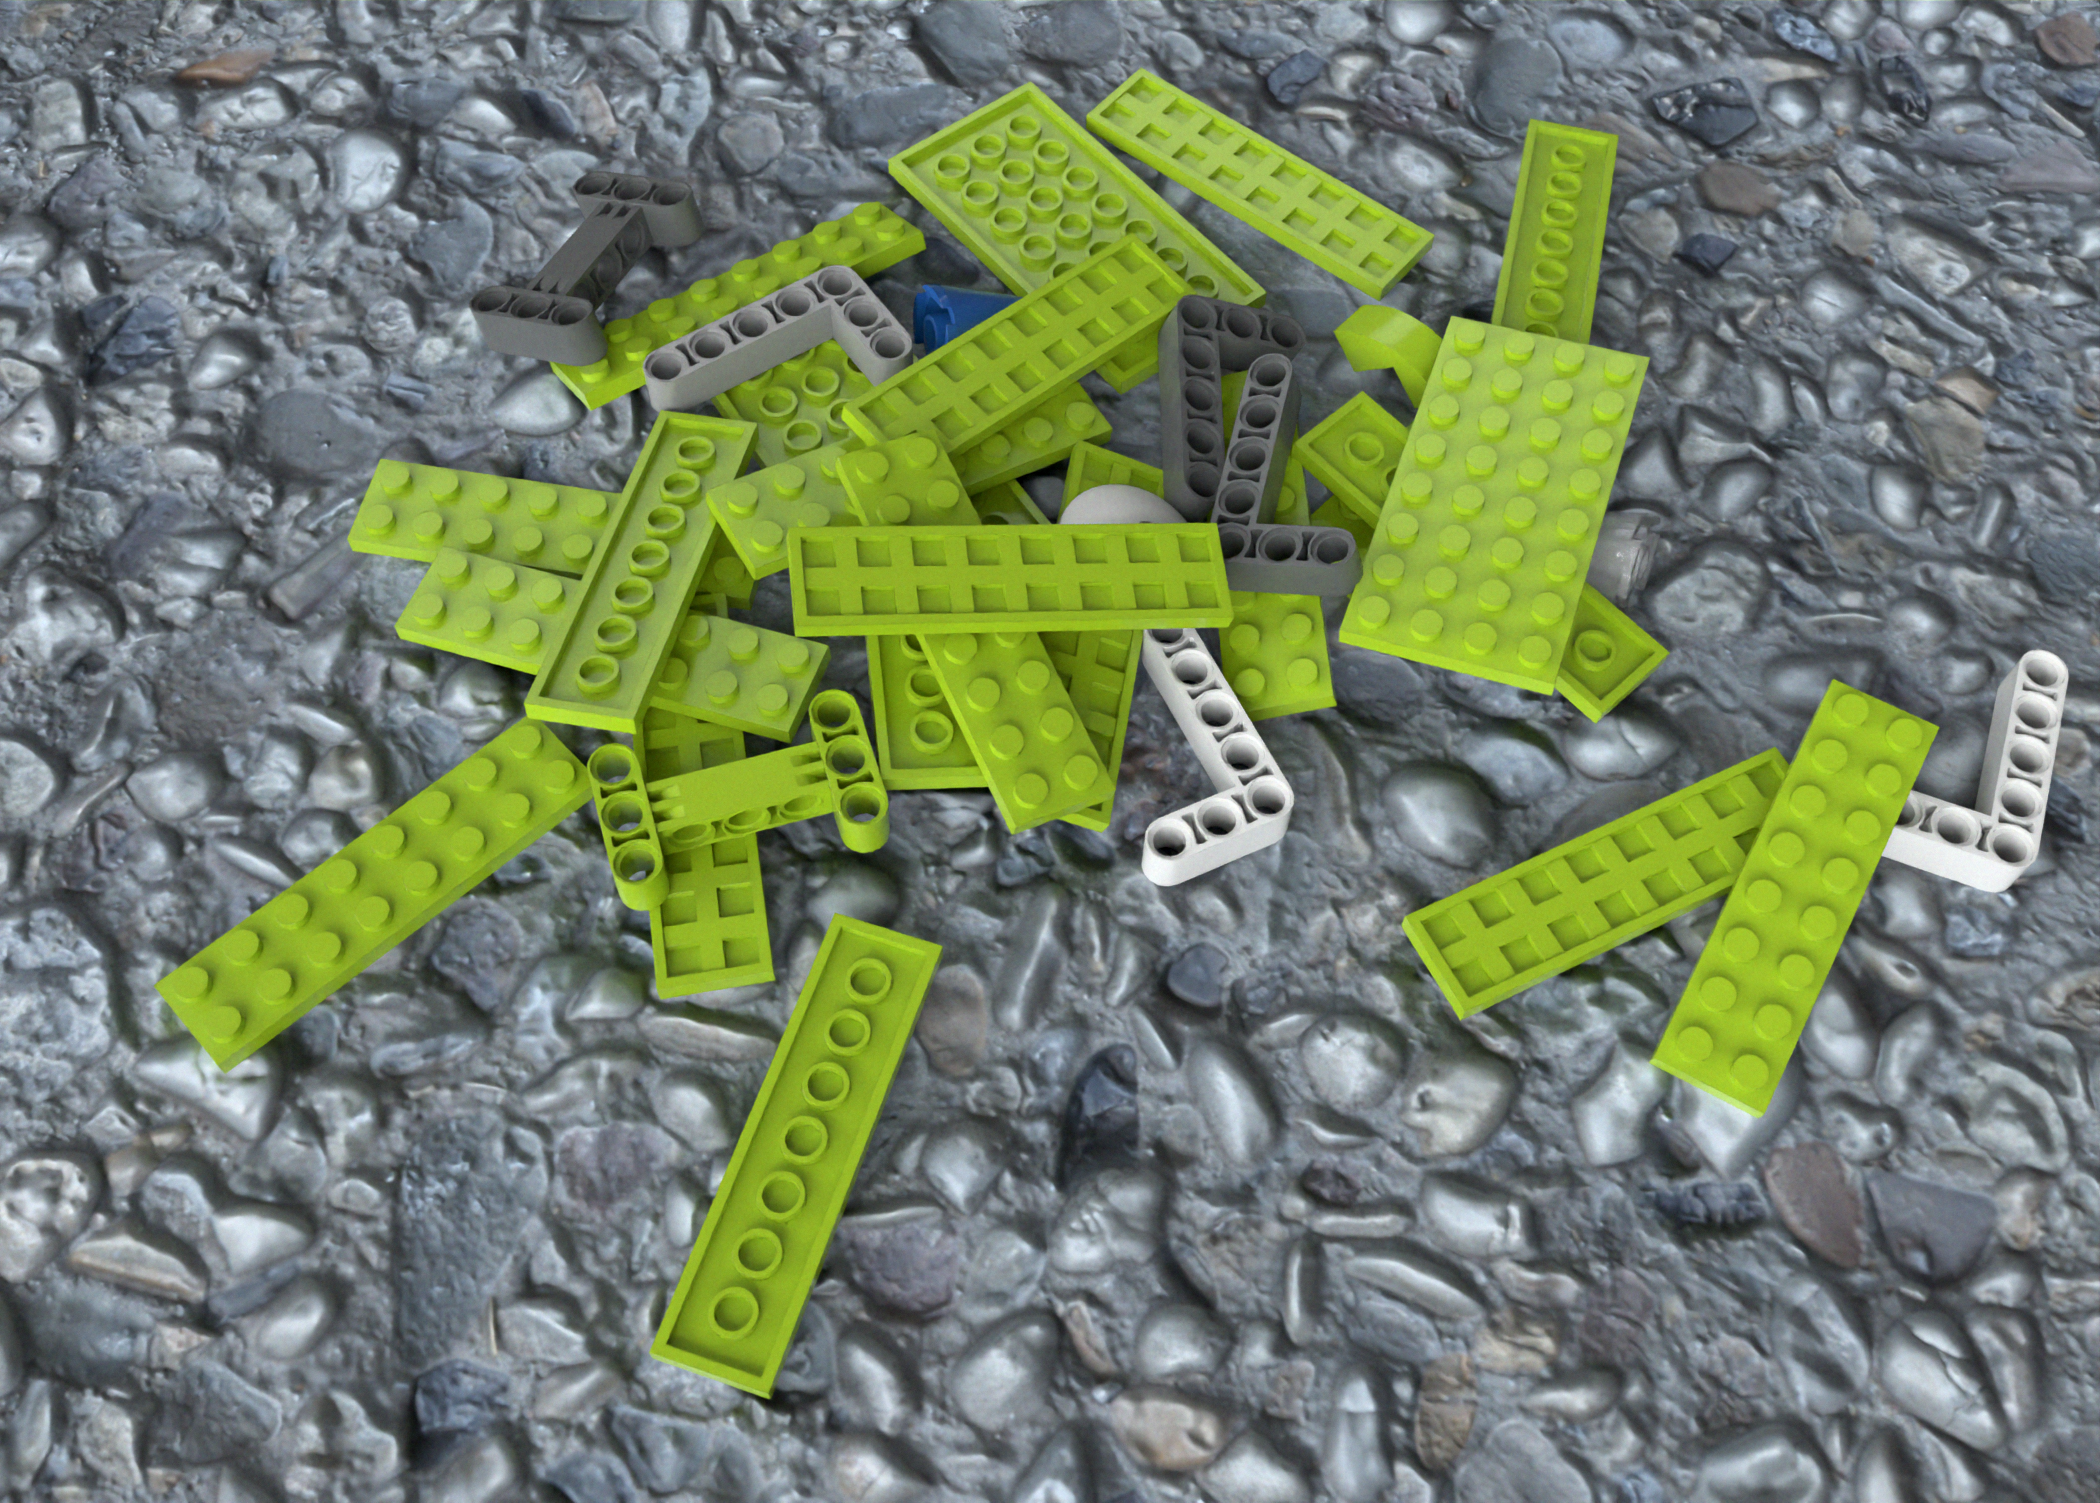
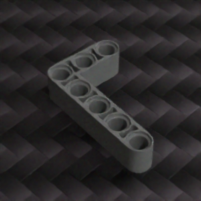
[1158,295,1307,523]
[1210,353,1363,597]

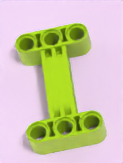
[587,689,890,911]

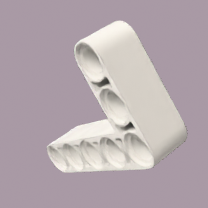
[1141,628,1294,886]
[1882,649,2069,893]

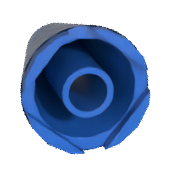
[913,284,1023,360]

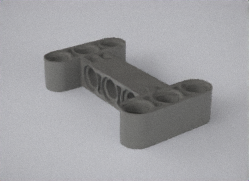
[469,171,705,366]

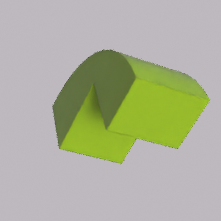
[1333,304,1443,408]

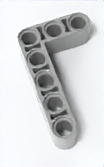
[643,265,913,413]

